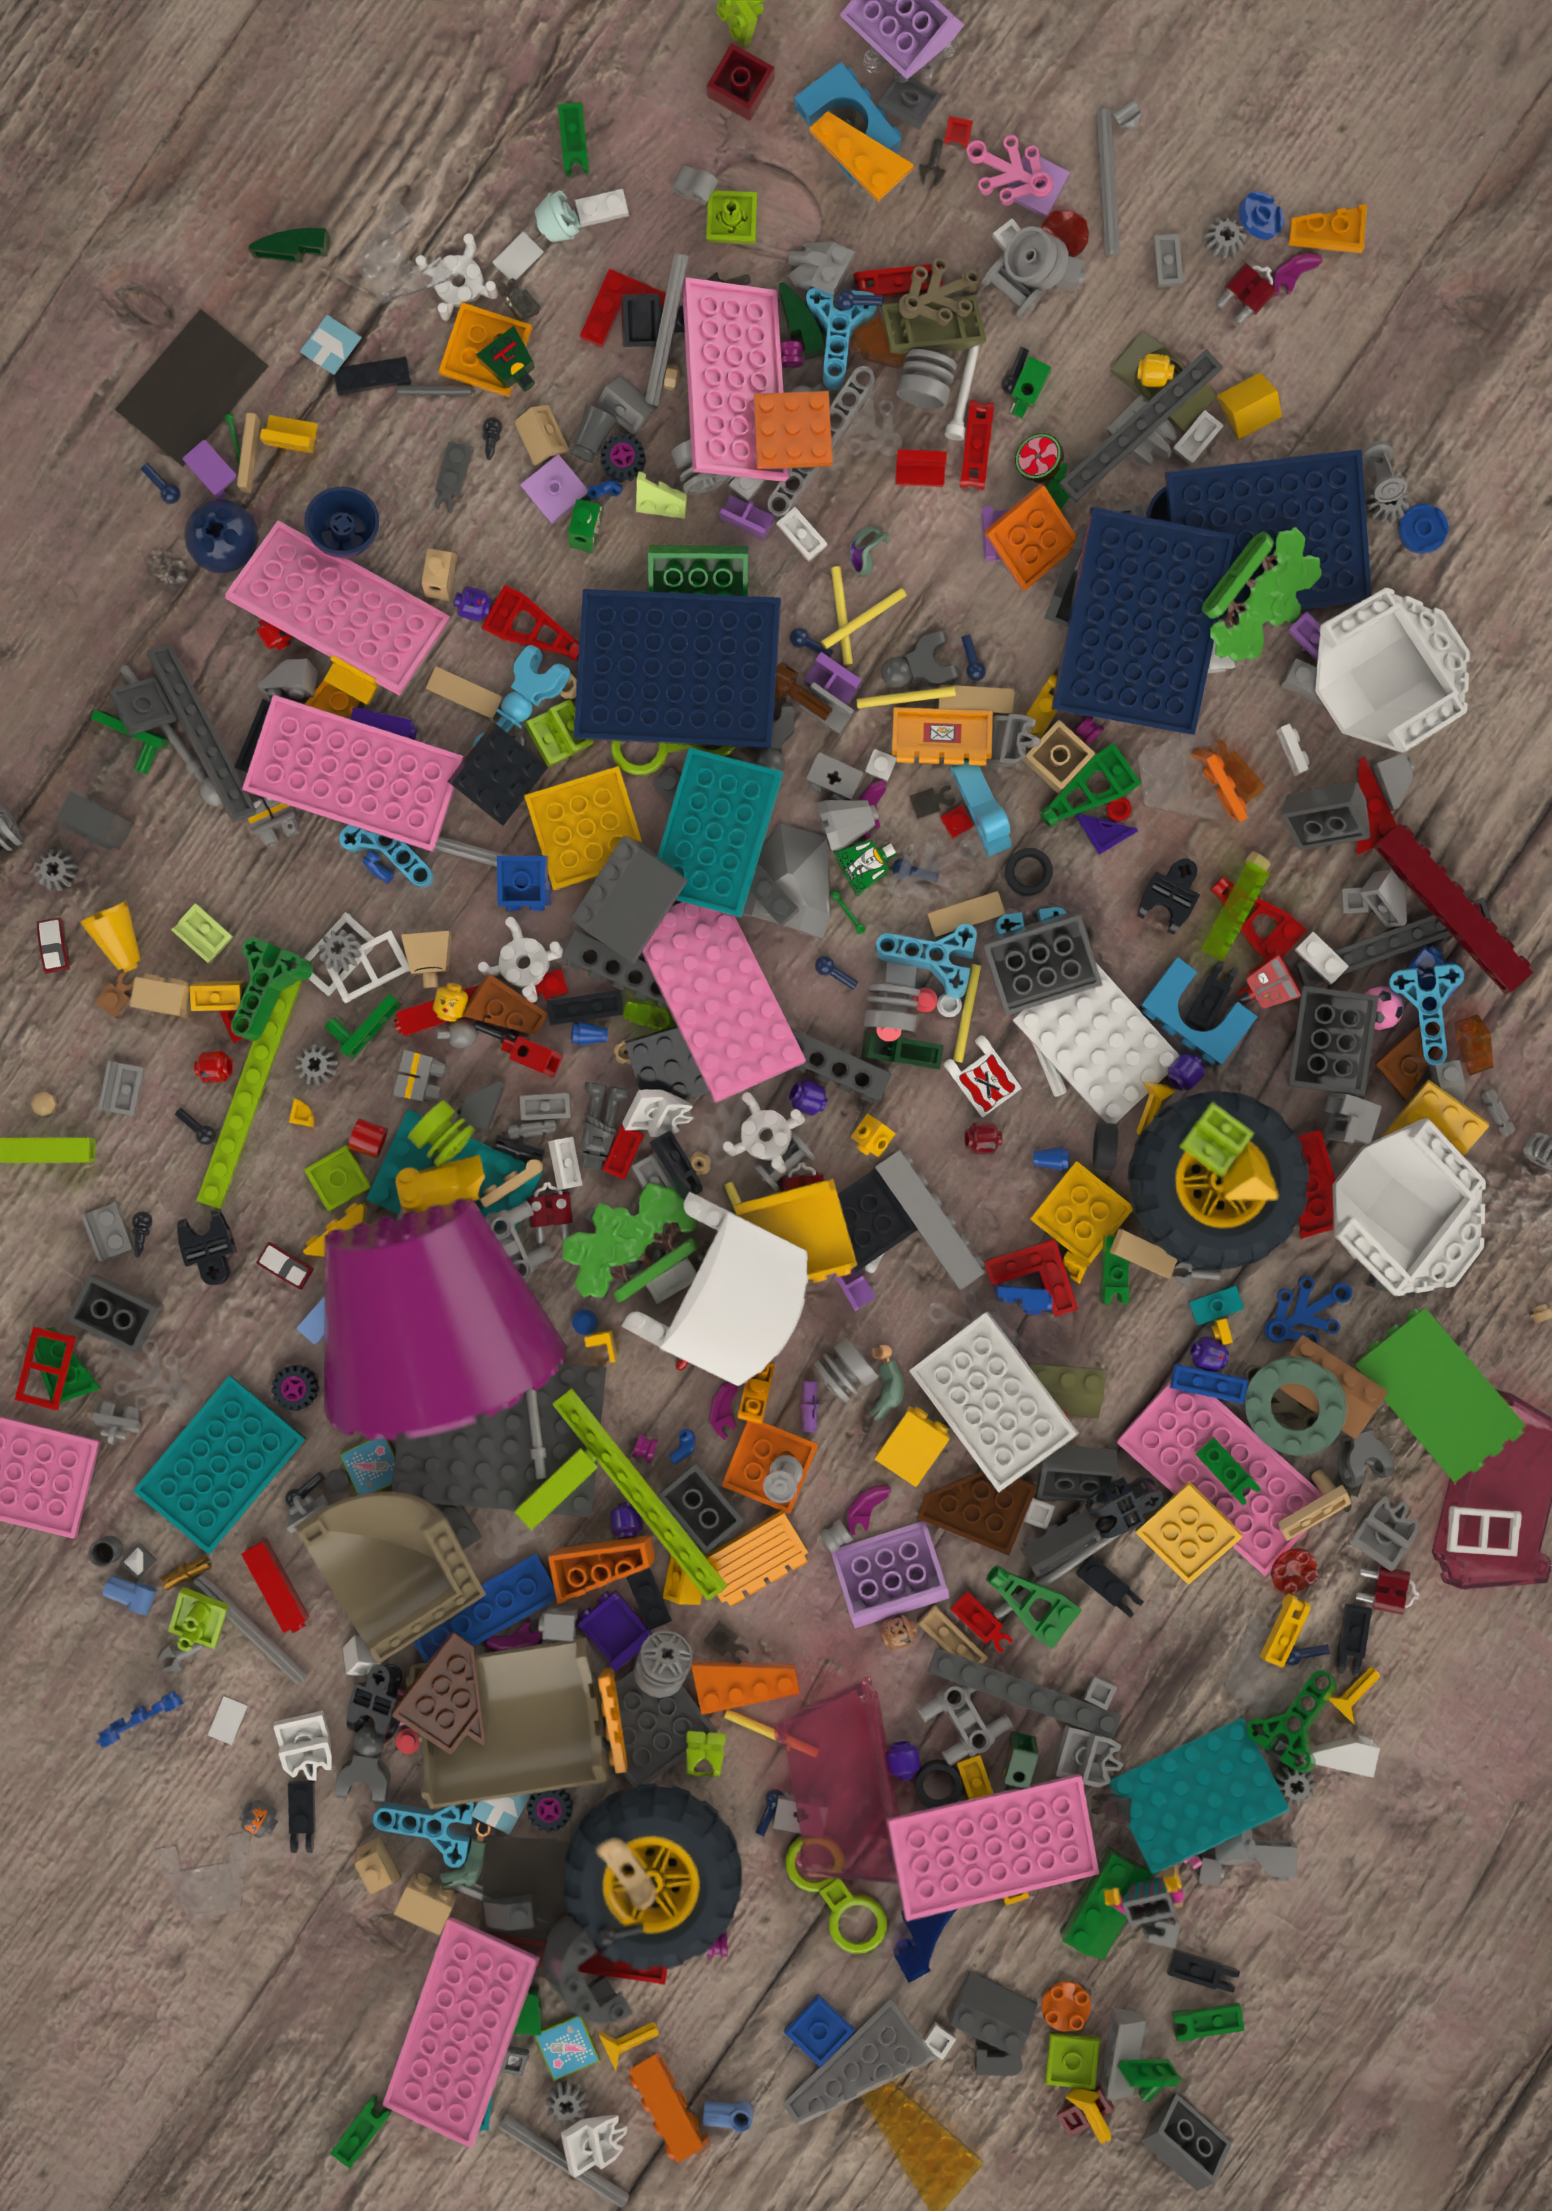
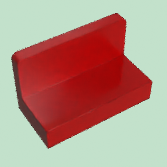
[895,449,947,487]

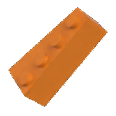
[548,1535,656,1604]
[691,1660,800,1714]
[629,2052,711,2164]

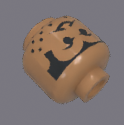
[879,1614,917,1651]

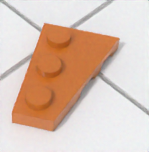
[1191,748,1248,822]

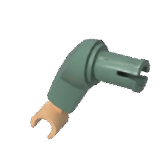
[869,1345,904,1421]
[440,1822,491,1890]

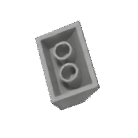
[1100,2008,1149,2100]

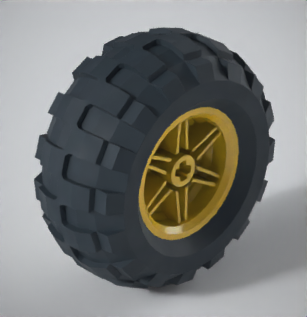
[1127,1091,1310,1270]
[562,1783,742,1970]

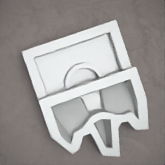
[622,1089,694,1137]
[273,1710,332,1781]
[561,2115,628,2178]

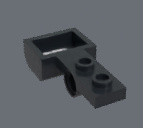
[621,294,685,347]

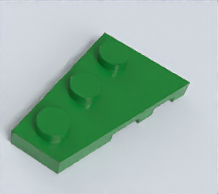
[28,1327,102,1404]

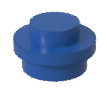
[572,1310,597,1335]

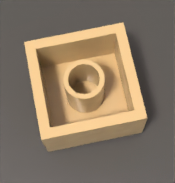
[1022,720,1096,794]
[130,974,192,1018]
[394,1873,458,1936]

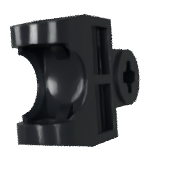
[1137,858,1201,935]
[177,1209,237,1285]
[1086,1476,1163,1538]
[347,1664,402,1743]

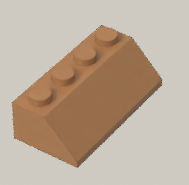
[1279,1335,1388,1440]

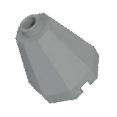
[816,800,879,854]

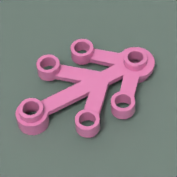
[967,135,1053,206]

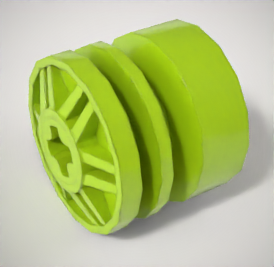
[407,1100,475,1167]

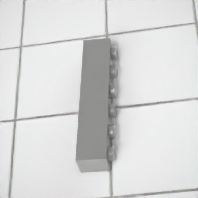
[874,1150,985,1290]

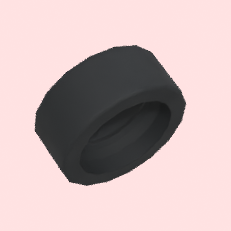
[1005,848,1053,896]
[1092,1122,1118,1170]
[914,1759,962,1809]

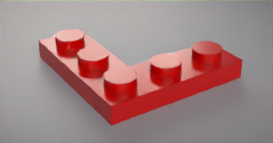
[580,268,666,348]
[984,1238,1078,1317]

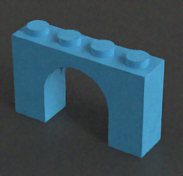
[794,62,902,184]
[1139,957,1257,1066]

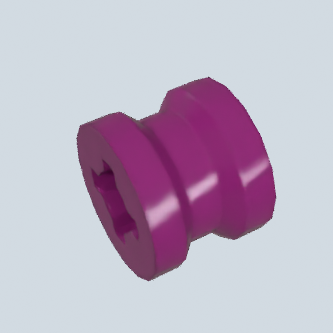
[780,341,804,368]
[1073,716,1105,746]
[632,1434,658,1463]
[707,1931,728,1958]

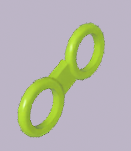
[611,741,736,776]
[785,1834,887,1954]

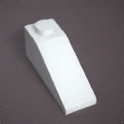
[1295,1736,1380,1778]

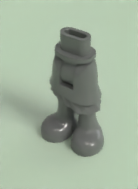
[581,1082,631,1171]

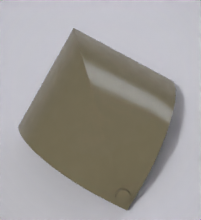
[294,1492,486,1664]

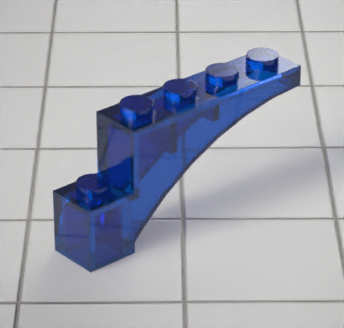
[893,1909,957,1983]

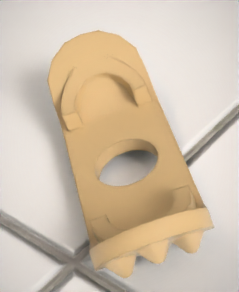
[597,1839,656,1909]

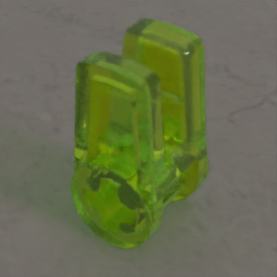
[623,1002,671,1031]

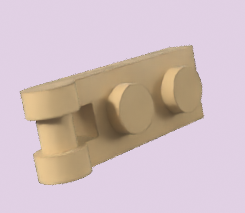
[480,1160,543,1208]

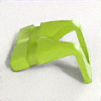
[686,1731,727,1777]

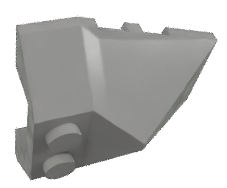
[742,823,830,939]

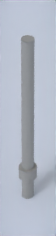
[120,665,207,784]
[526,1387,546,1479]
[993,1535,1120,1620]

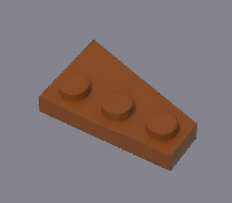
[462,973,549,1035]
[1374,1021,1447,1101]

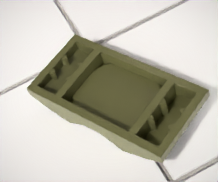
[880,295,986,355]
[1110,332,1216,434]

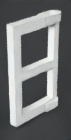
[295,912,376,997]
[327,930,410,1004]
[1447,1506,1522,1556]

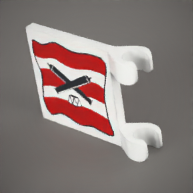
[943,1035,1022,1118]

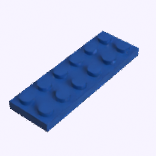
[414,1552,556,1663]

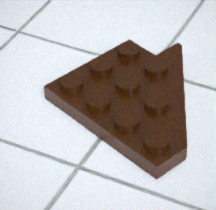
[916,1470,1037,1556]
[390,1631,485,1755]

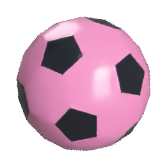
[1364,986,1404,1030]

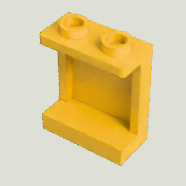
[875,1406,950,1487]

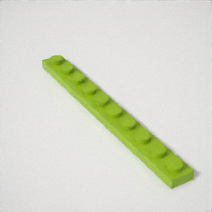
[196,980,302,1209]
[552,1388,728,1601]

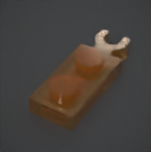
[1207,739,1266,804]

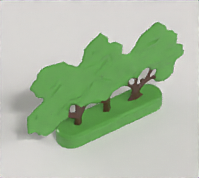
[1202,527,1321,662]
[562,1183,699,1303]

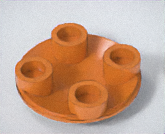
[1041,1981,1091,2031]

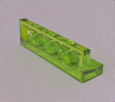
[1201,861,1270,962]

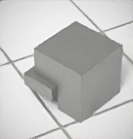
[1323,1092,1382,1144]

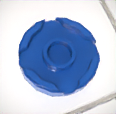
[1238,191,1284,240]
[1398,503,1449,554]

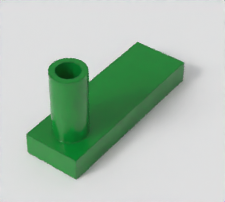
[91,710,169,774]
[325,994,402,1059]
[1117,2059,1182,2102]

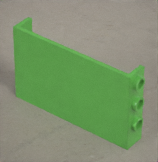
[1354,1307,1526,1483]

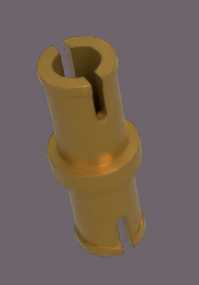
[160,1554,212,1591]

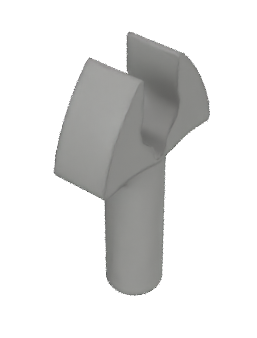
[1173,1262,1221,1287]
[158,1642,205,1672]

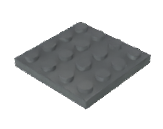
[600,1668,717,1788]

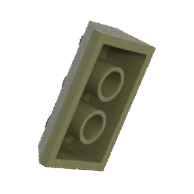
[1028,1362,1106,1419]

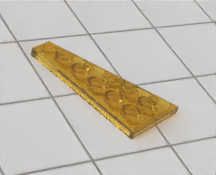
[861,2081,984,2211]

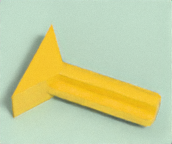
[1137,1082,1177,1135]
[1329,1666,1380,1725]
[599,2022,659,2071]
[1065,2088,1111,2144]

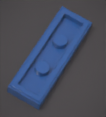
[1169,1363,1249,1404]

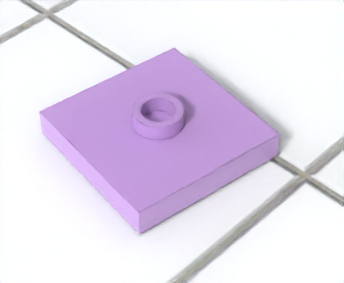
[1004,152,1070,218]
[520,454,588,524]

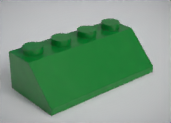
[1060,1847,1152,1960]

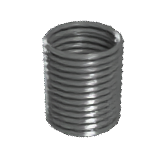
[88,1536,123,1567]

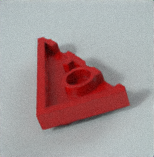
[1355,757,1397,856]

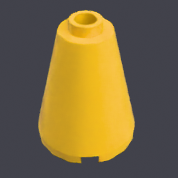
[80,900,141,973]

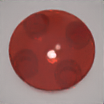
[1041,210,1089,257]
[1271,1548,1319,1595]

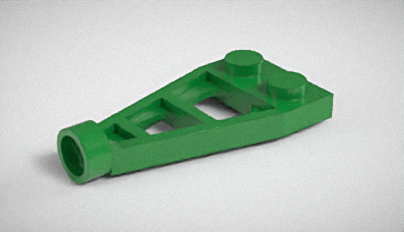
[1040,743,1142,828]
[986,1565,1082,1649]

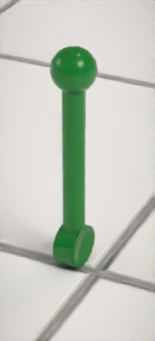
[224,413,241,463]
[831,890,865,934]

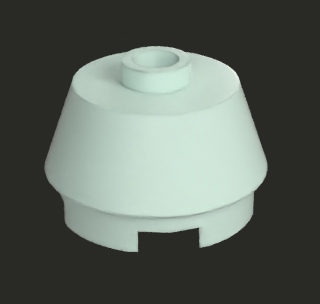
[535,190,581,242]

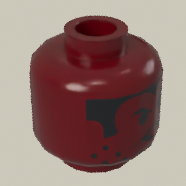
[964,1122,1002,1154]

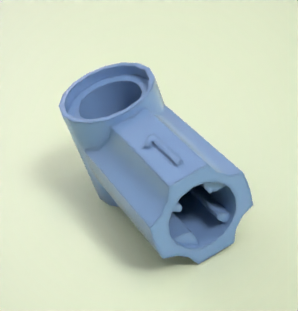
[103,1574,157,1615]
[703,2101,754,2132]

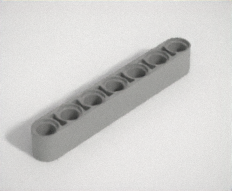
[768,366,875,519]

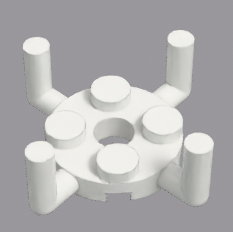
[416,233,498,321]
[478,917,564,1003]
[723,1092,805,1173]

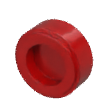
[1106,797,1131,822]

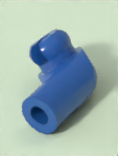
[588,479,623,499]
[363,851,394,884]
[669,1429,695,1465]

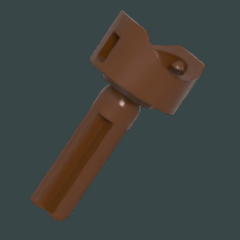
[775,662,833,721]

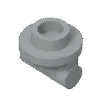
[1112,99,1142,130]

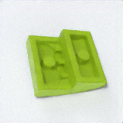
[524,699,594,767]
[1179,1103,1254,1177]

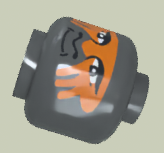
[239,1800,278,1838]

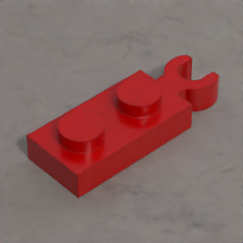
[950,1590,1013,1653]

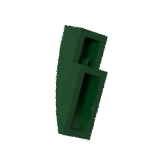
[249,228,330,263]
[779,282,826,360]
[861,1033,944,1070]

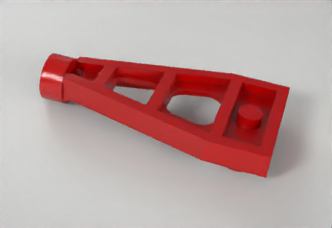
[481,584,580,662]
[1210,875,1307,960]

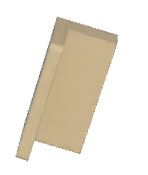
[515,405,569,465]

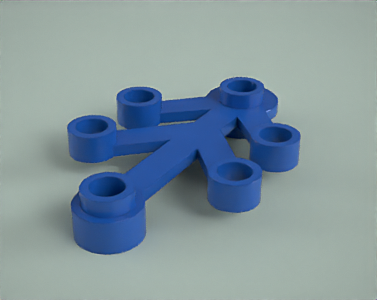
[1264,1276,1352,1344]
[95,1691,184,1748]

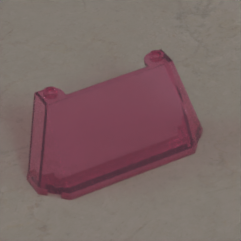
[1432,1389,1552,1590]
[775,1676,900,1884]

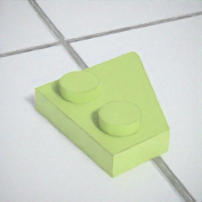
[636,472,687,519]

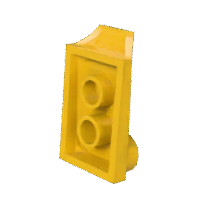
[396,1155,485,1213]

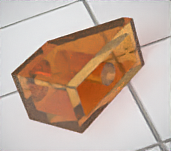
[851,317,903,369]
[1454,1014,1493,1076]

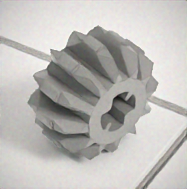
[1204,215,1247,260]
[1366,487,1409,523]
[34,849,78,891]
[318,930,362,973]
[295,1044,338,1086]
[1523,1133,1552,1171]
[1275,1764,1317,1807]
[546,2080,589,2127]

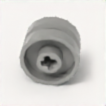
[1004,226,1068,291]

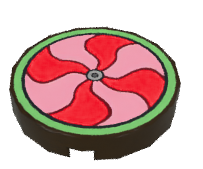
[1015,433,1064,483]

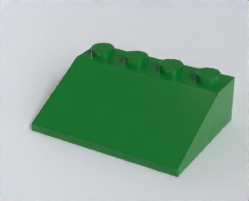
[648,545,748,596]

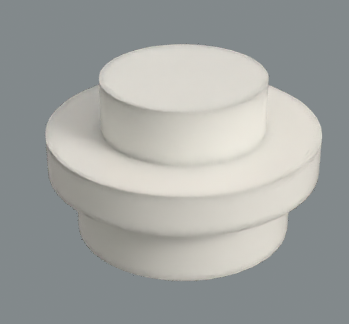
[937,993,962,1017]

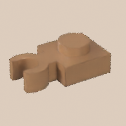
[95,972,135,1018]

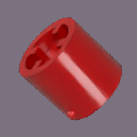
[348,1118,388,1158]

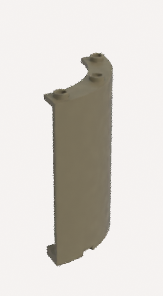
[406,1637,607,1809]

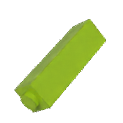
[0,1138,96,1163]
[514,1448,598,1531]

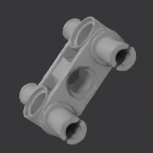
[484,1201,553,1281]
[917,1682,1013,1766]

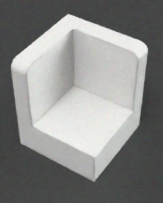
[343,1635,380,1677]

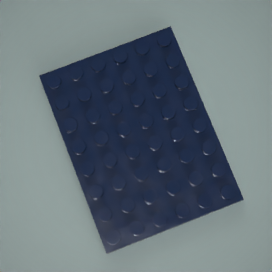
[1164,449,1372,619]
[1051,507,1236,735]
[574,589,781,749]

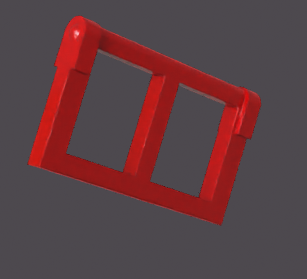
[14,1327,77,1410]

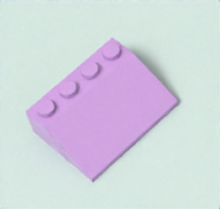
[840,0,964,79]
[831,1521,950,1628]

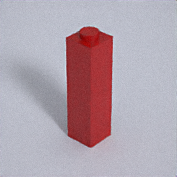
[394,984,480,1037]
[241,1538,310,1633]

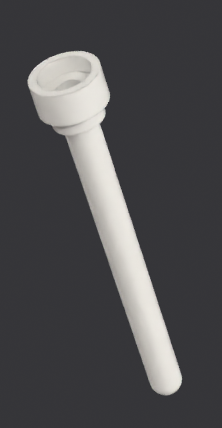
[945,345,980,441]

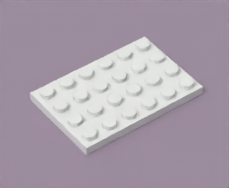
[1011,963,1180,1124]
[909,1311,1079,1492]

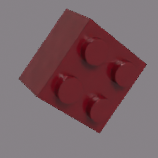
[707,43,774,121]

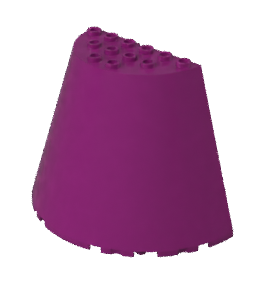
[324,1199,567,1440]

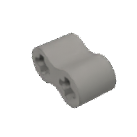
[671,165,719,204]

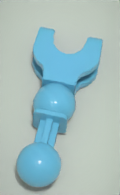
[473,645,570,747]

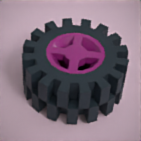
[600,433,646,482]
[271,1365,319,1411]
[527,1788,573,1833]

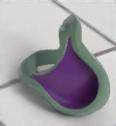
[849,527,889,576]

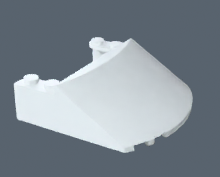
[622,1192,808,1386]

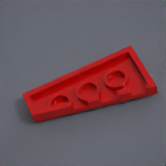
[1298,1130,1336,1239]

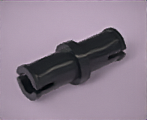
[493,1135,545,1161]

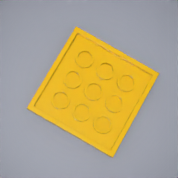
[524,766,643,891]

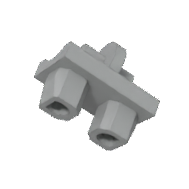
[92,1402,142,1445]
[286,1494,328,1536]

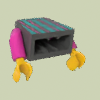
[1104,1873,1184,1926]

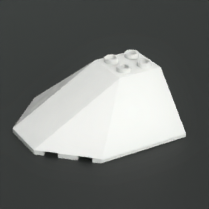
[1315,588,1470,753]
[1332,1118,1486,1296]

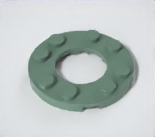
[1245,1356,1347,1455]

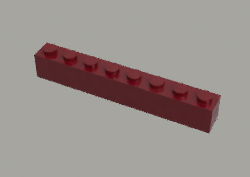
[1373,823,1534,994]

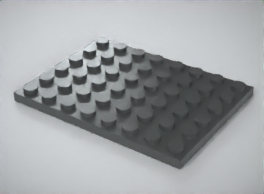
[392,1363,606,1517]

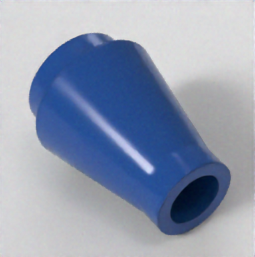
[571,1021,608,1046]
[1033,1146,1069,1171]

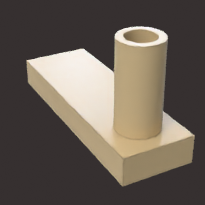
[1278,1469,1351,1541]

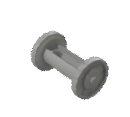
[981,257,1042,318]
[1362,441,1407,503]
[755,1133,816,1192]
[764,1455,803,1503]

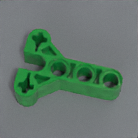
[231,937,313,1041]
[1247,1670,1336,1773]

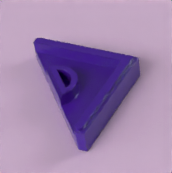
[1075,813,1138,855]

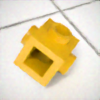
[850,1113,896,1158]

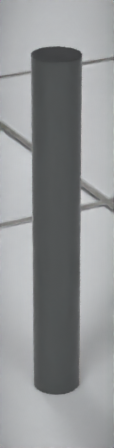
[397,385,472,395]

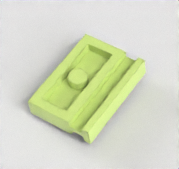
[171,903,233,964]

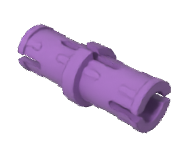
[800,1380,819,1432]

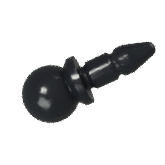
[483,417,502,461]
[132,1211,153,1258]

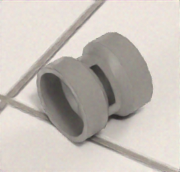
[819,1519,854,1553]

